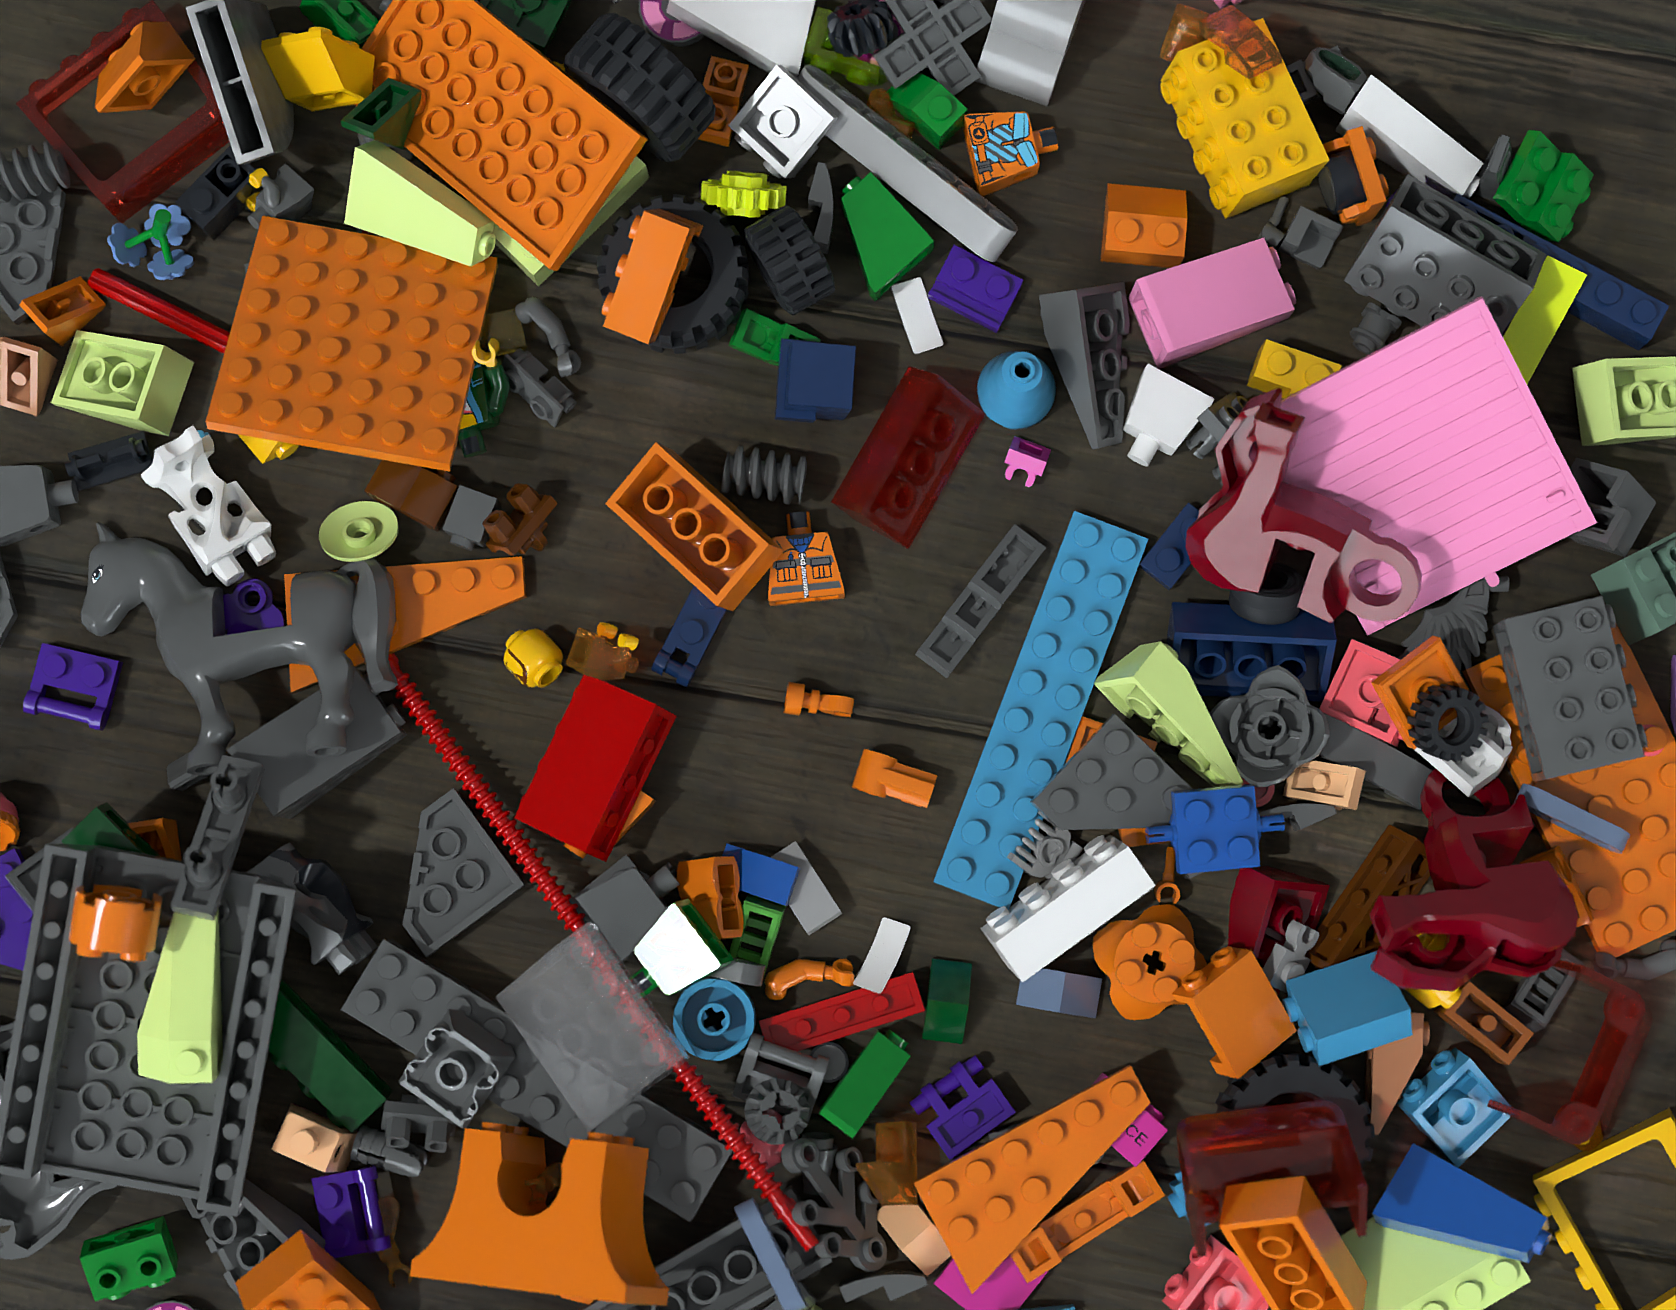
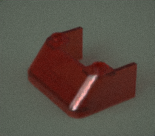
[1487,960,1653,1151]
[1177,1100,1368,1257]

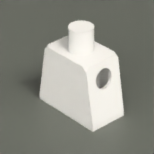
[1123,364,1214,466]

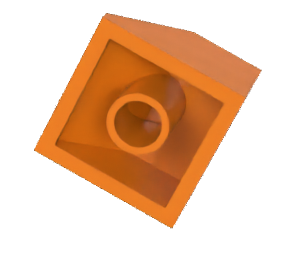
[95,21,195,113]
[1101,183,1187,268]

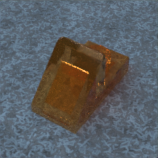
[855,1121,917,1206]

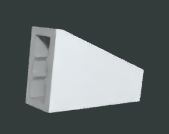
[666,0,815,78]
[1335,75,1483,200]

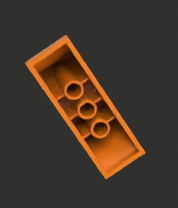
[410,1122,669,1306]

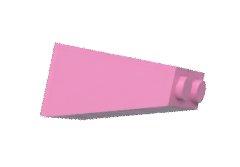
[1128,238,1296,369]

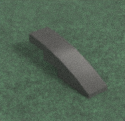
[915,524,1046,678]

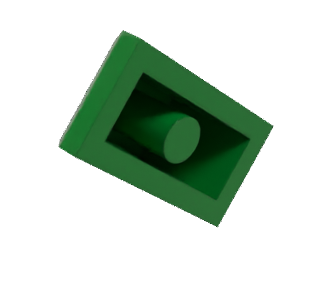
[883,72,968,150]

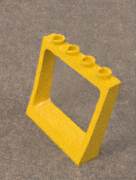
[1533,1108,1676,1310]

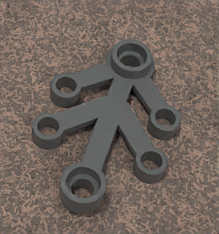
[781,1138,887,1272]

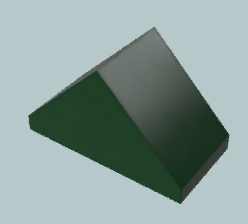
[341,78,422,149]
[922,959,972,1044]

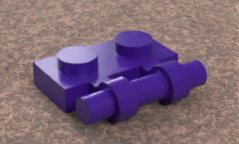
[909,1055,1015,1160]

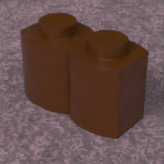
[365,460,458,532]

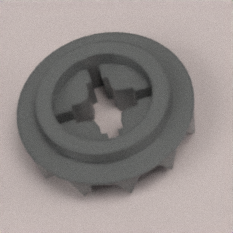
[745,1078,811,1145]

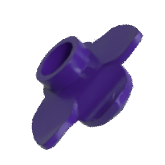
[223,579,285,635]

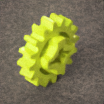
[701,171,787,218]

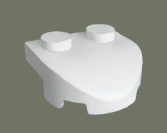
[1414,705,1513,797]

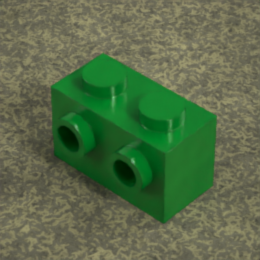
[79,1216,179,1301]

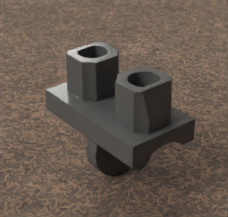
[381,1094,456,1153]

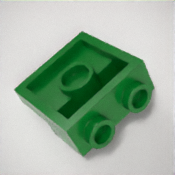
[1493,130,1594,242]

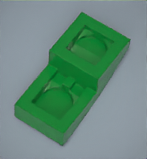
[728,309,821,366]

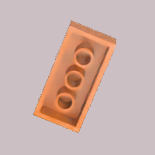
[605,442,784,611]
[1219,1176,1367,1310]

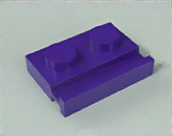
[928,245,1024,333]

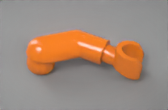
[764,958,854,1000]

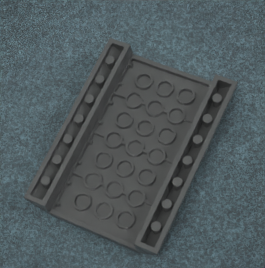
[0,843,297,1216]

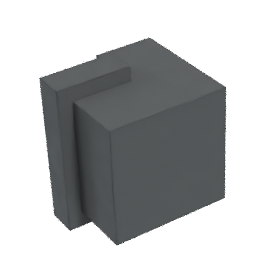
[1567,458,1656,557]

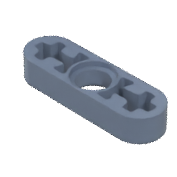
[1515,784,1630,854]
[734,1197,807,1310]

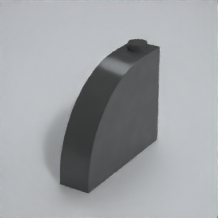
[185,0,294,165]

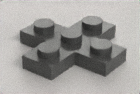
[872,0,992,96]

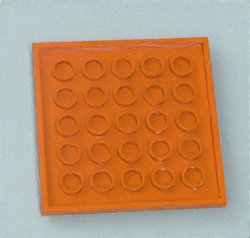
[206,216,498,472]

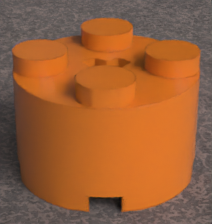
[69,884,162,961]

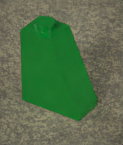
[841,172,934,302]
[819,1029,911,1139]

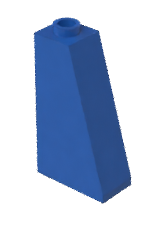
[1372,1143,1552,1263]

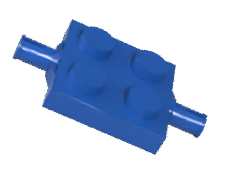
[1145,784,1285,874]

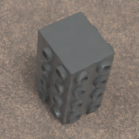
[1344,174,1547,334]
[1493,596,1647,782]

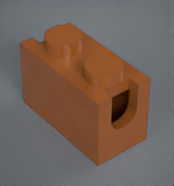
[1433,981,1534,1065]

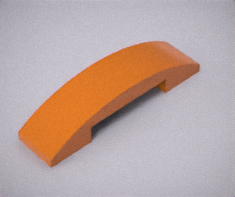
[1010,1160,1165,1283]

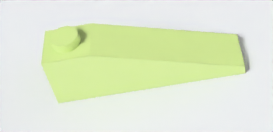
[1094,641,1243,787]
[137,910,223,1083]

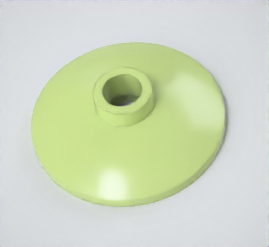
[319,501,399,562]

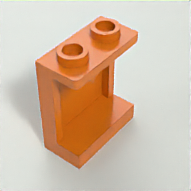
[1172,947,1297,1079]

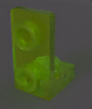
[803,7,881,86]

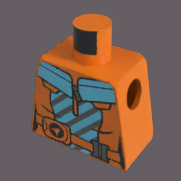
[962,112,1058,196]

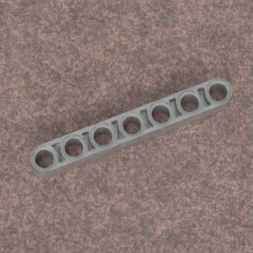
[796,64,1018,262]

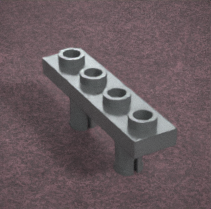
[171,755,264,921]

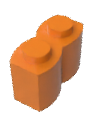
[676,856,744,940]

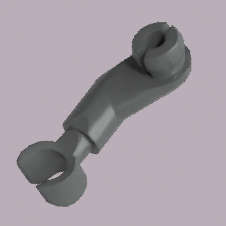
[515,297,581,377]
[1593,939,1676,980]

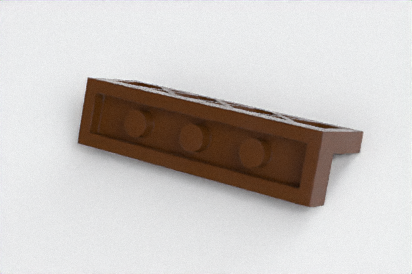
[1305,824,1430,970]

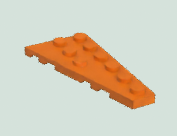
[284,556,526,694]
[913,1065,1151,1294]

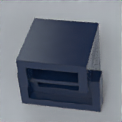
[774,338,856,423]

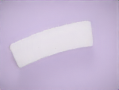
[892,277,943,354]
[853,917,910,993]

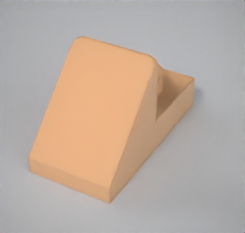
[1283,760,1366,810]

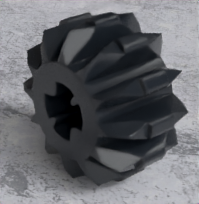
[827,0,894,58]

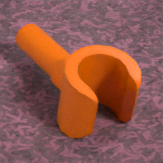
[1154,847,1180,904]

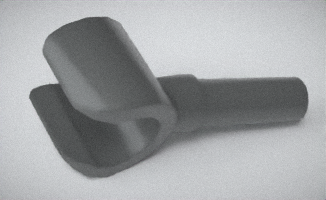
[1257,196,1289,248]

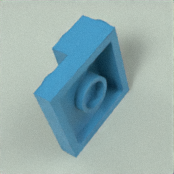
[1397,1048,1515,1168]

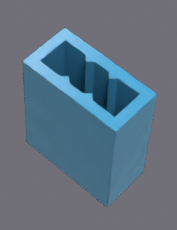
[1282,951,1412,1066]

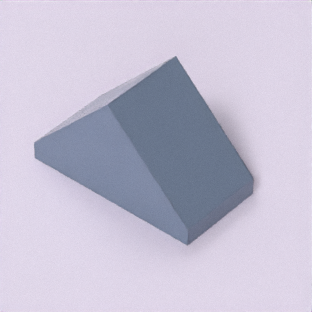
[1016,968,1102,1019]

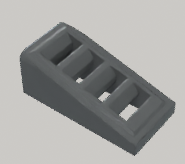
[1474,135,1514,202]
[1503,948,1584,1033]

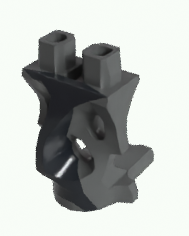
[247,842,378,974]

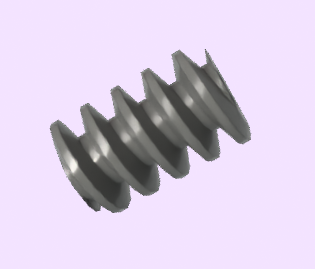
[0,140,70,204]
[721,444,807,505]

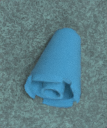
[977,351,1056,429]

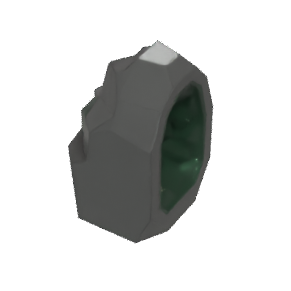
[1305,47,1368,115]

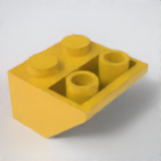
[261,27,375,111]

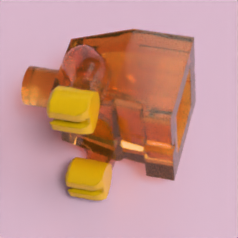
[566,622,639,680]

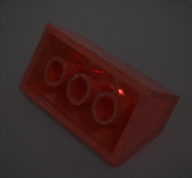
[831,366,986,549]

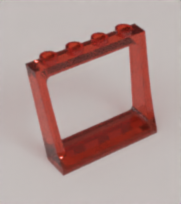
[16,0,230,223]

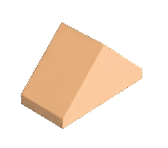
[877,1187,951,1277]

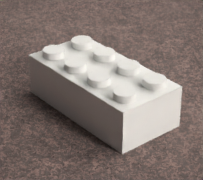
[980,835,1156,982]

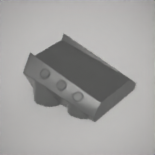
[399,1009,516,1128]

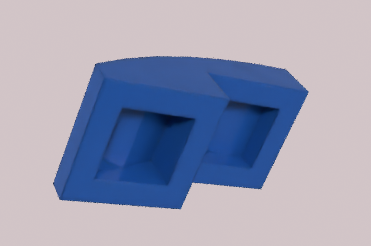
[722,844,800,906]

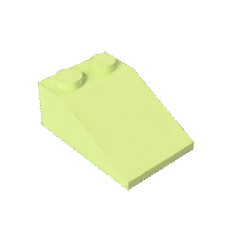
[51,330,194,436]
[1572,356,1676,446]

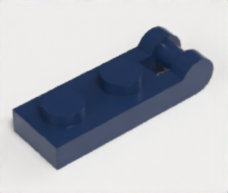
[651,586,727,688]

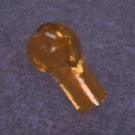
[867,88,915,139]

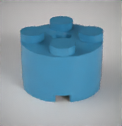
[673,978,756,1061]

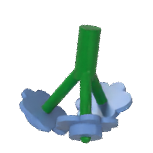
[107,204,194,280]

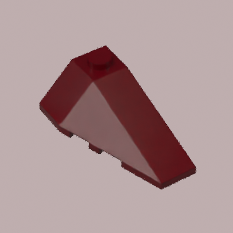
[1228,866,1330,996]

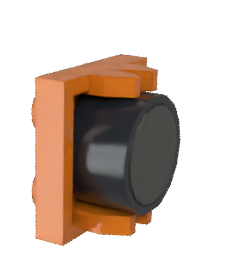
[1317,126,1389,226]

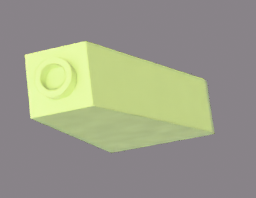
[344,140,496,266]

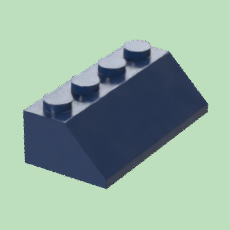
[1167,602,1337,702]

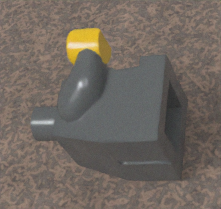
[246,163,314,229]

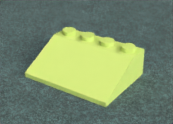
[1340,1216,1531,1310]

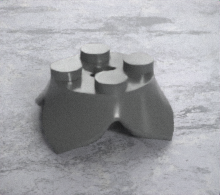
[1209,665,1330,787]

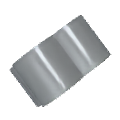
[976,0,1086,106]

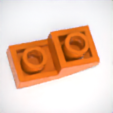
[698,56,749,147]

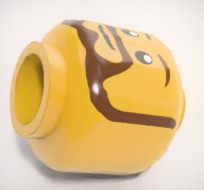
[503,628,563,688]

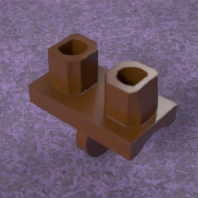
[482,483,557,556]

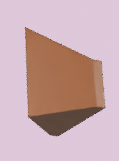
[0,337,58,416]

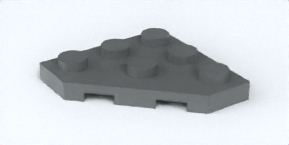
[0,184,66,325]
[1030,714,1192,830]
[403,788,526,957]

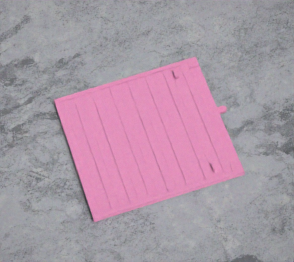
[1280,296,1597,636]

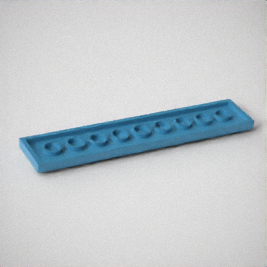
[933,511,1148,910]

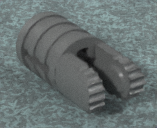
[350,1124,431,1178]

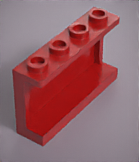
[514,673,677,862]

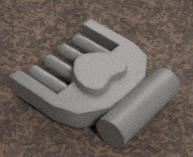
[1007,812,1083,879]

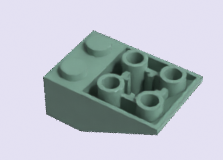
[1591,532,1676,646]

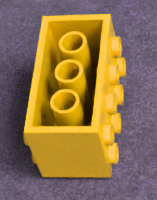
[1160,18,1330,219]

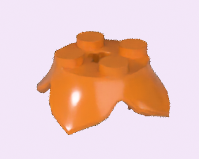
[1092,904,1207,1020]

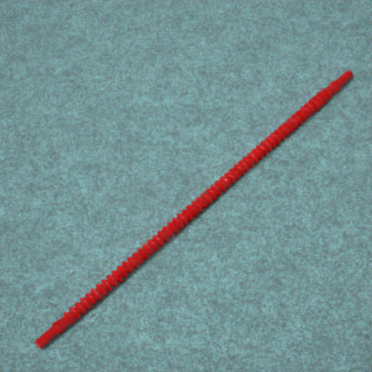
[388,654,819,1252]

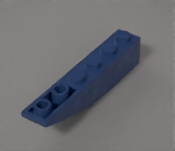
[1453,194,1669,351]

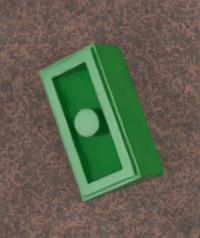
[300,0,379,49]

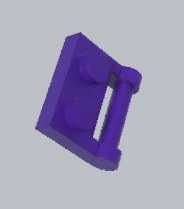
[23,643,123,731]
[311,1166,391,1258]

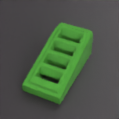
[729,894,786,987]

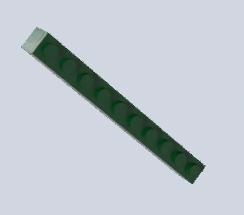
[61,802,393,1133]

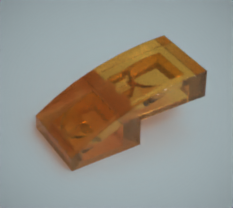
[1199,5,1282,79]

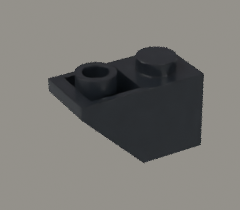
[175,146,255,240]

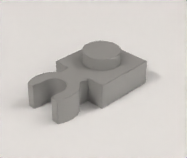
[1263,920,1320,993]

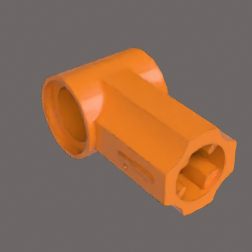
[852,749,937,809]

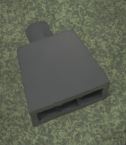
[0,465,79,547]
[576,865,680,961]

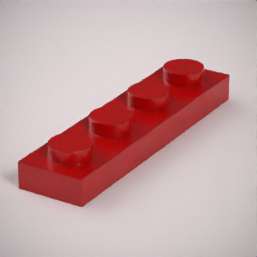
[759,972,925,1052]

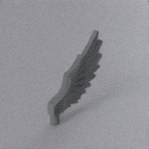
[1397,576,1509,672]

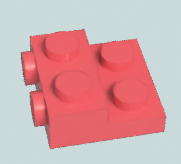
[1319,639,1404,747]
[1162,1236,1269,1310]

